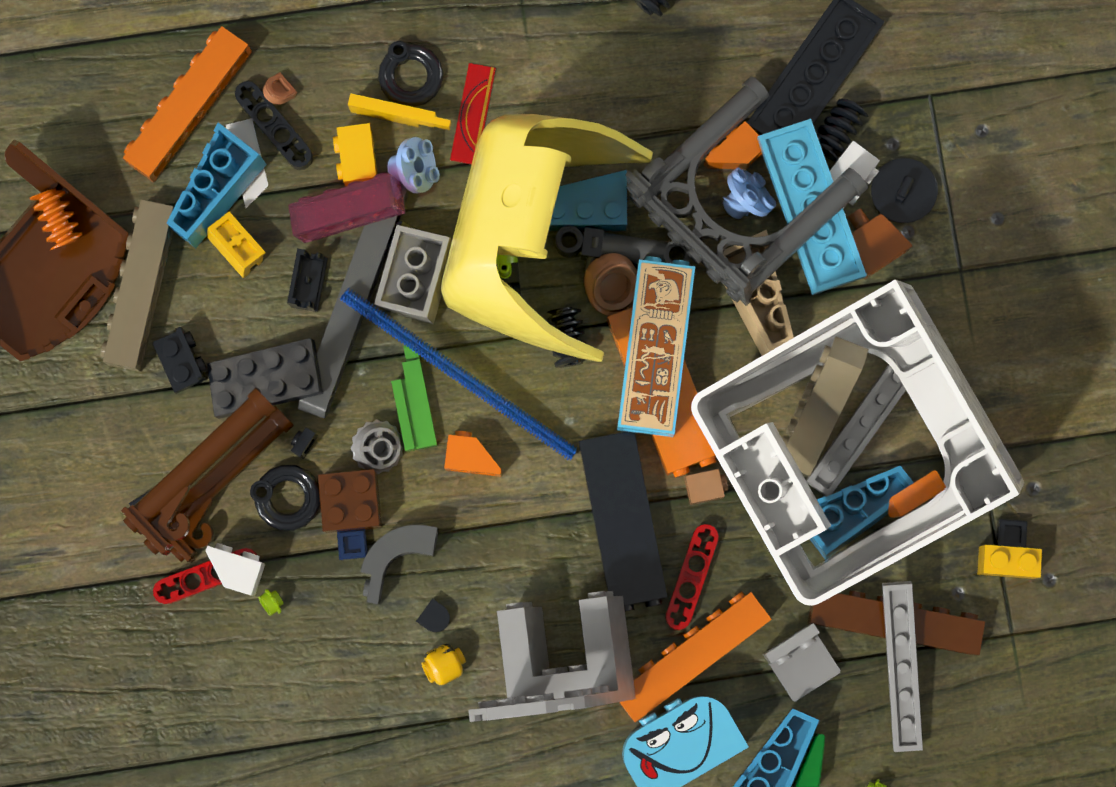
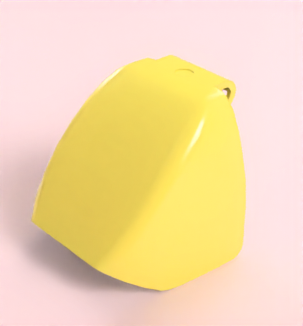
[441,114,653,362]

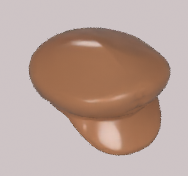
[584,253,637,316]

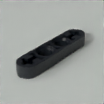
[235,81,313,170]

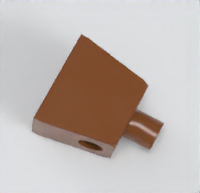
[847,208,912,279]

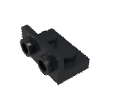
[152,327,208,394]

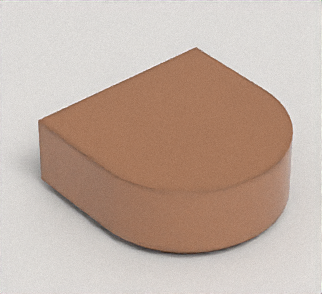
[263,72,298,105]

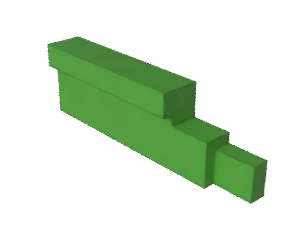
[391,346,438,452]

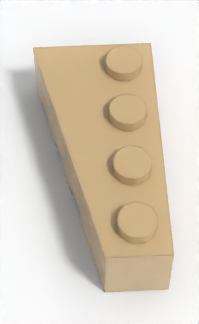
[717,230,794,356]

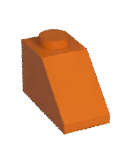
[444,431,502,477]

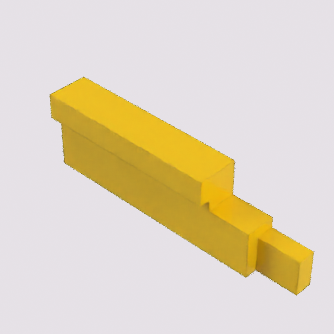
[348,93,451,130]

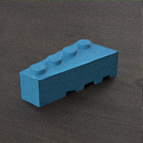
[167,122,267,249]

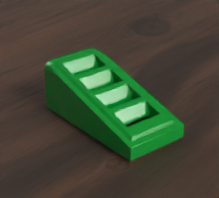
[794,733,825,787]

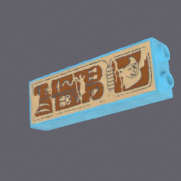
[617,256,695,437]

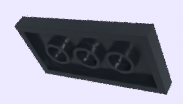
[207,338,323,419]

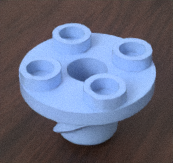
[387,137,440,193]
[723,168,776,219]

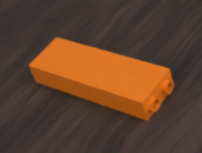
[607,307,717,478]

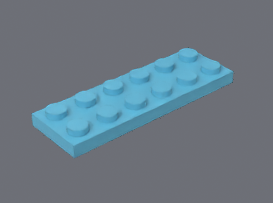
[757,119,867,295]

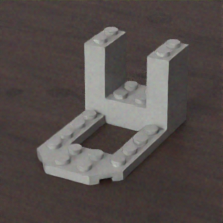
[468,591,636,722]

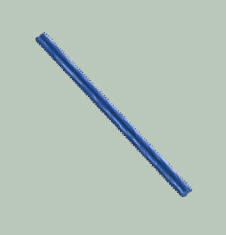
[340,287,577,460]

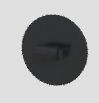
[871,158,938,223]

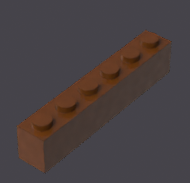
[808,590,985,656]

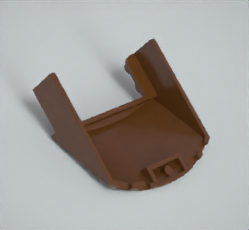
[0,140,129,361]

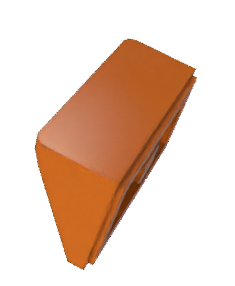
[888,470,946,518]

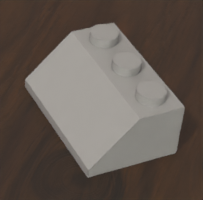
[374,225,452,324]

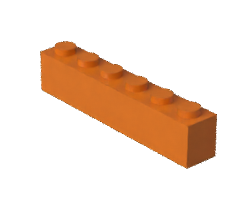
[123,26,252,182]
[619,591,772,722]

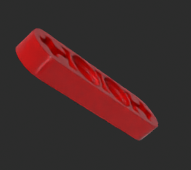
[665,524,719,630]
[153,548,260,604]

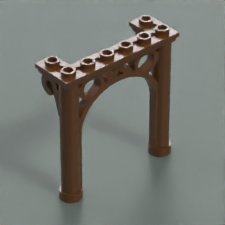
[121,388,294,563]

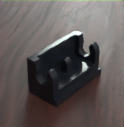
[287,248,328,312]

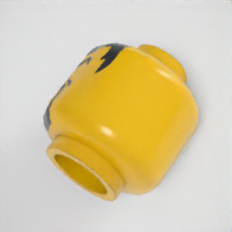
[421,643,466,686]

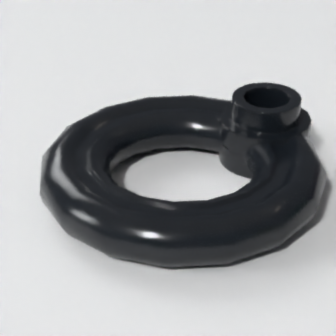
[378,41,443,107]
[250,465,320,531]

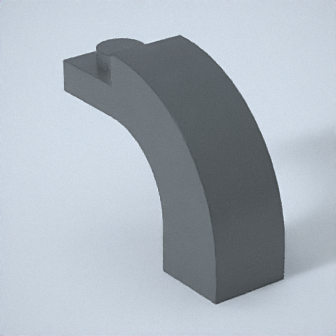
[360,525,439,605]

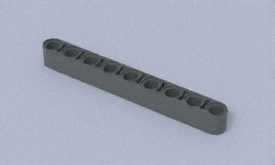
[298,179,409,419]

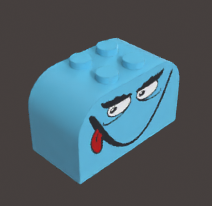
[622,696,749,787]

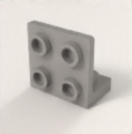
[763,623,840,702]

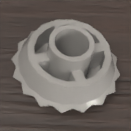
[350,419,404,474]

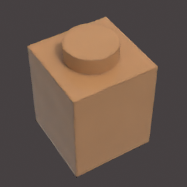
[684,469,728,505]

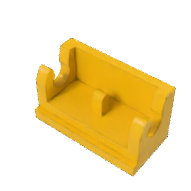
[207,212,265,278]

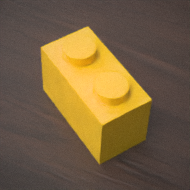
[333,123,379,187]
[977,545,1042,579]

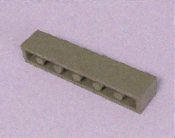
[101,200,174,372]
[782,336,869,476]

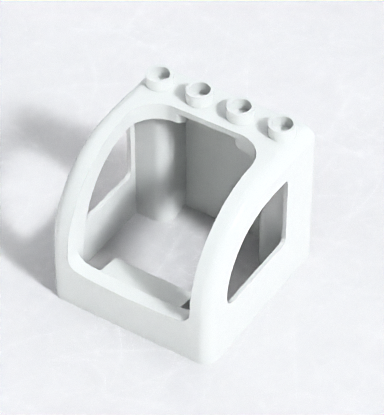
[691,280,1025,605]

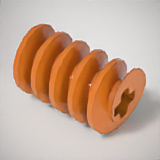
[30,188,82,250]

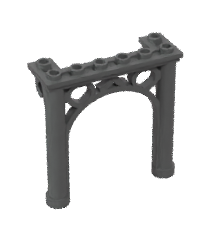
[625,76,868,306]

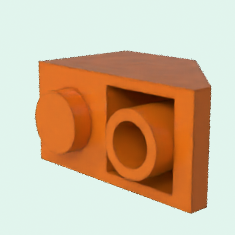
[704,121,762,169]

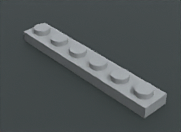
[806,364,906,497]
[882,581,923,752]

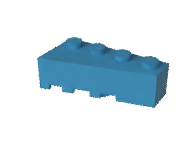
[549,170,627,231]
[810,466,914,560]
[733,708,819,787]

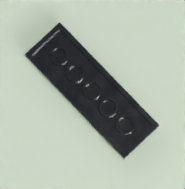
[747,0,885,135]

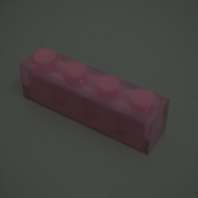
[288,173,406,243]

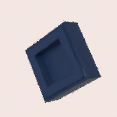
[337,529,368,560]

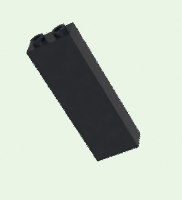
[578,431,667,612]

